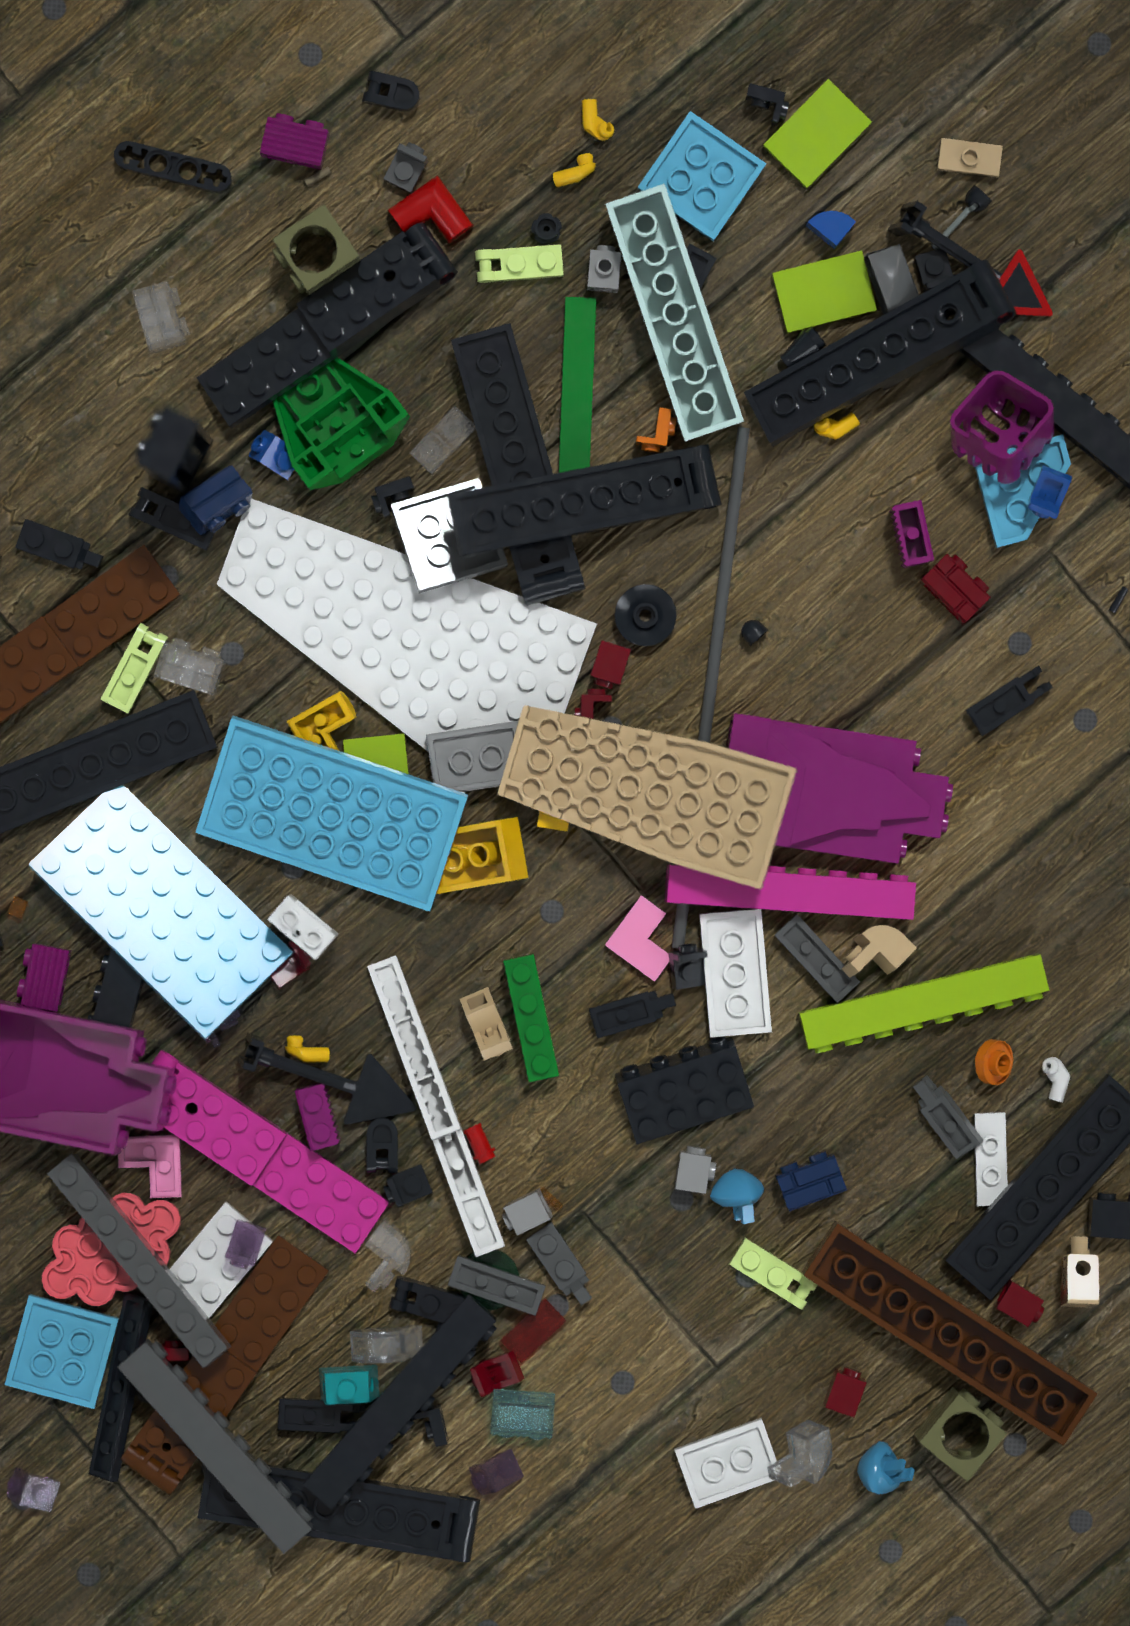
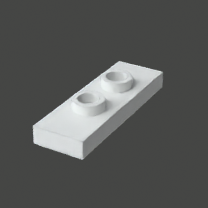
[974,1112,1008,1206]

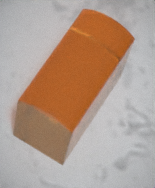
[7,896,29,919]

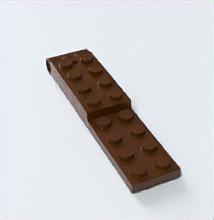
[0,545,181,725]
[121,1234,329,1496]

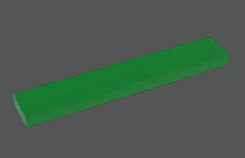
[559,297,596,473]

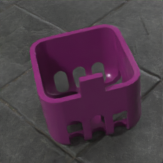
[950,371,1054,484]

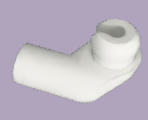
[1042,1057,1070,1103]

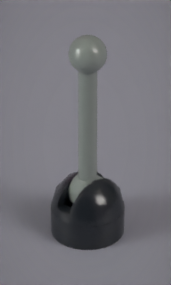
[931,185,992,250]

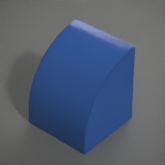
[806,211,856,250]

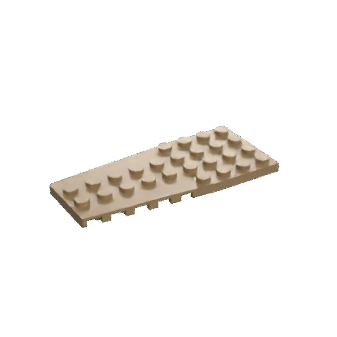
[498,705,797,889]

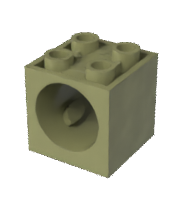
[272,204,361,295]
[914,1386,1007,1482]

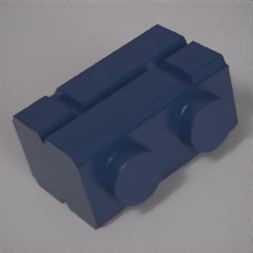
[179,465,253,535]
[775,1151,847,1211]

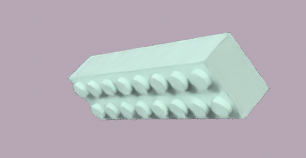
[606,184,744,441]

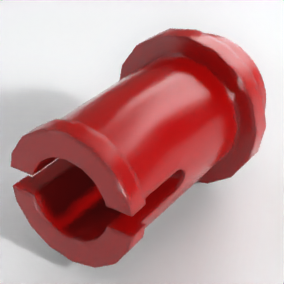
[463,1123,496,1165]

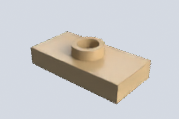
[937,138,1003,178]

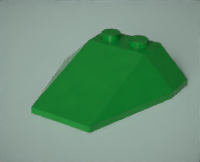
[273,357,410,490]

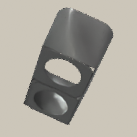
[864,244,919,315]

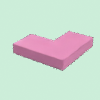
[605,896,669,982]
[118,1135,182,1198]

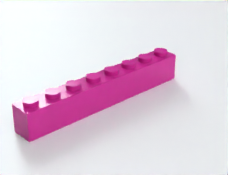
[664,864,916,920]

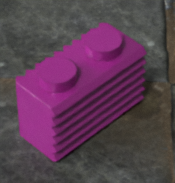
[260,113,329,170]
[889,500,934,568]
[17,943,72,1012]
[295,1083,341,1151]

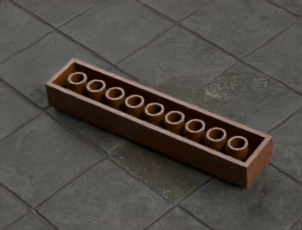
[802,1221,1098,1446]

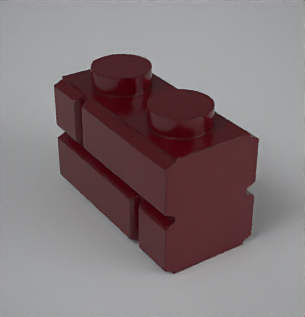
[919,554,991,624]

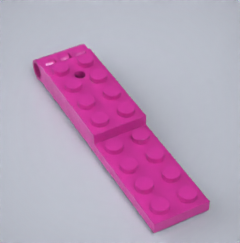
[151,1049,389,1253]

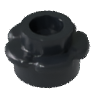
[531,213,562,244]

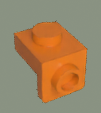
[635,407,677,453]

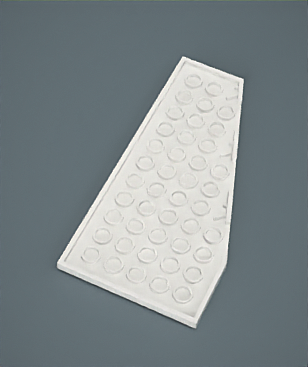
[217,499,597,751]

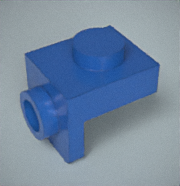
[248,430,294,480]
[1028,465,1072,519]

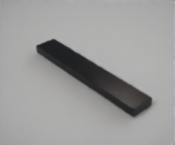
[89,1292,153,1482]

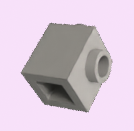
[587,245,621,293]
[674,1146,716,1194]

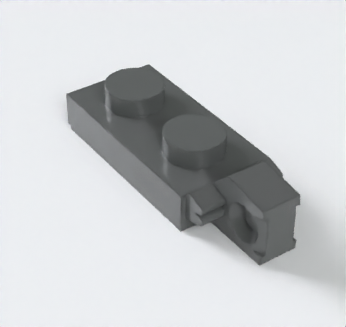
[913,1075,983,1159]
[526,1221,592,1305]

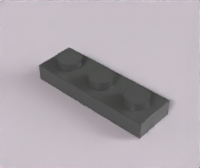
[774,914,860,1003]
[448,1255,546,1316]

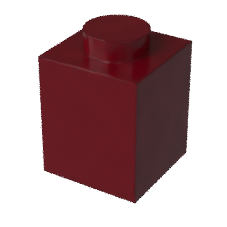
[590,640,631,689]
[993,1279,1045,1327]
[823,1366,867,1418]

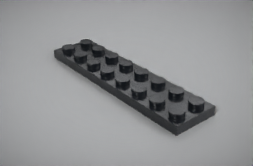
[0,690,218,834]
[943,1074,1130,1300]

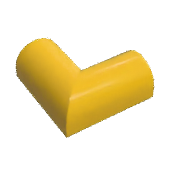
[287,691,357,751]

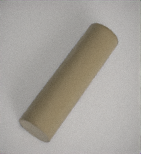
[304,167,332,187]

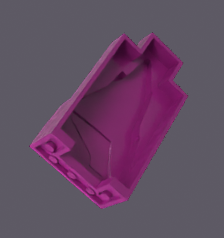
[727,713,953,864]
[0,1000,177,1155]

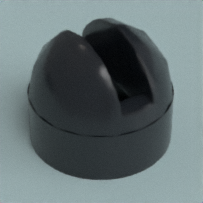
[741,620,768,647]

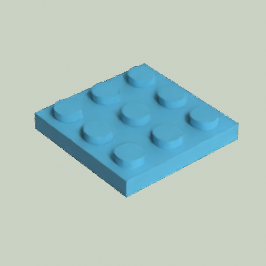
[637,111,767,241]
[4,1294,119,1409]

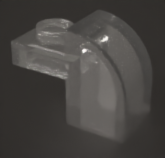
[365,1218,411,1292]
[350,1325,423,1363]
[767,1419,832,1487]

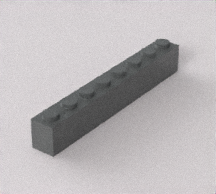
[47,1154,232,1368]
[118,1339,313,1554]

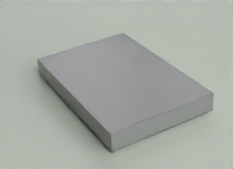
[426,721,518,792]

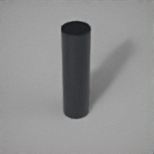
[1109,586,1129,614]

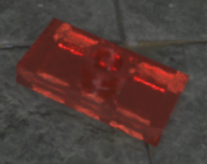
[500,1298,566,1363]

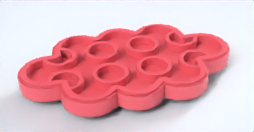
[42,1193,181,1306]

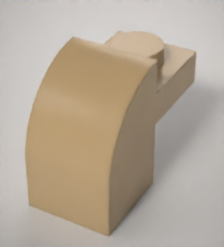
[842,925,917,978]
[460,987,513,1061]

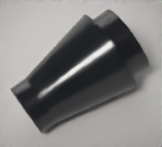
[780,326,827,368]

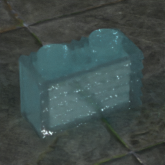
[490,1389,555,1440]

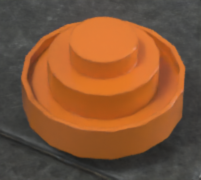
[975,1039,1013,1085]

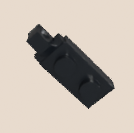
[15,519,104,570]
[589,990,676,1039]

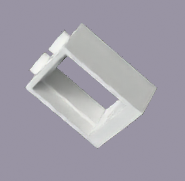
[267,894,338,960]

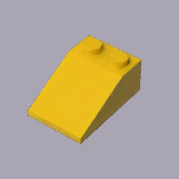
[436,817,529,894]

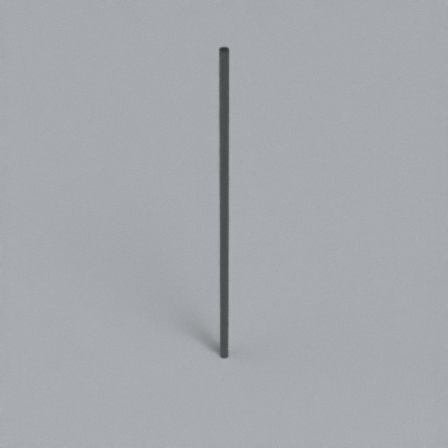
[672,427,750,948]

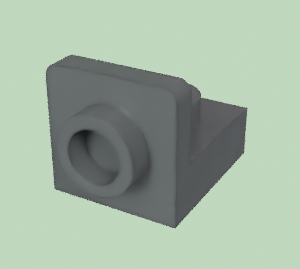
[383,142,428,194]

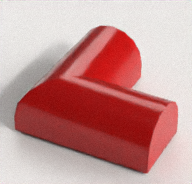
[387,175,473,244]

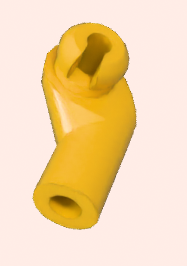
[582,99,614,141]
[553,153,596,187]

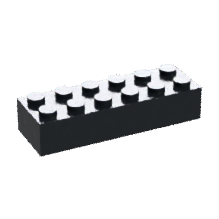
[134,406,213,494]

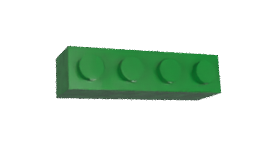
[503,953,559,1082]

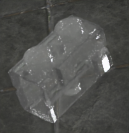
[132,281,190,354]
[154,638,226,696]

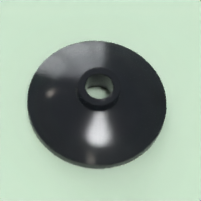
[615,584,677,646]

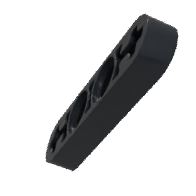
[114,141,233,194]

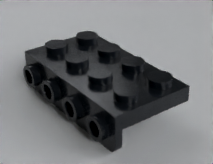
[615,1036,754,1144]

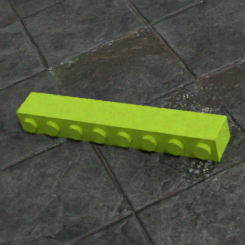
[798,954,1050,1054]

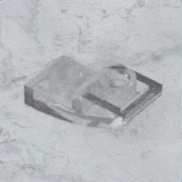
[410,406,476,474]

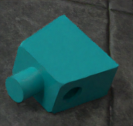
[319,1365,379,1405]

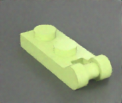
[475,244,564,283]
[101,623,168,714]
[729,1237,818,1310]

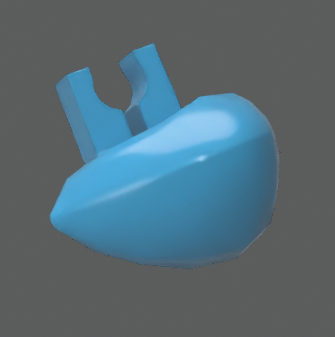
[710,1169,764,1224]
[857,1441,915,1495]

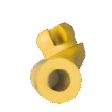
[814,412,860,439]
[285,1035,330,1063]

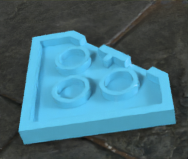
[975,434,1071,548]

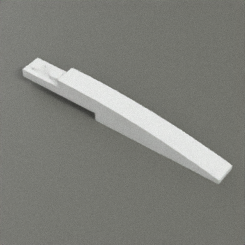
[367,955,505,1257]

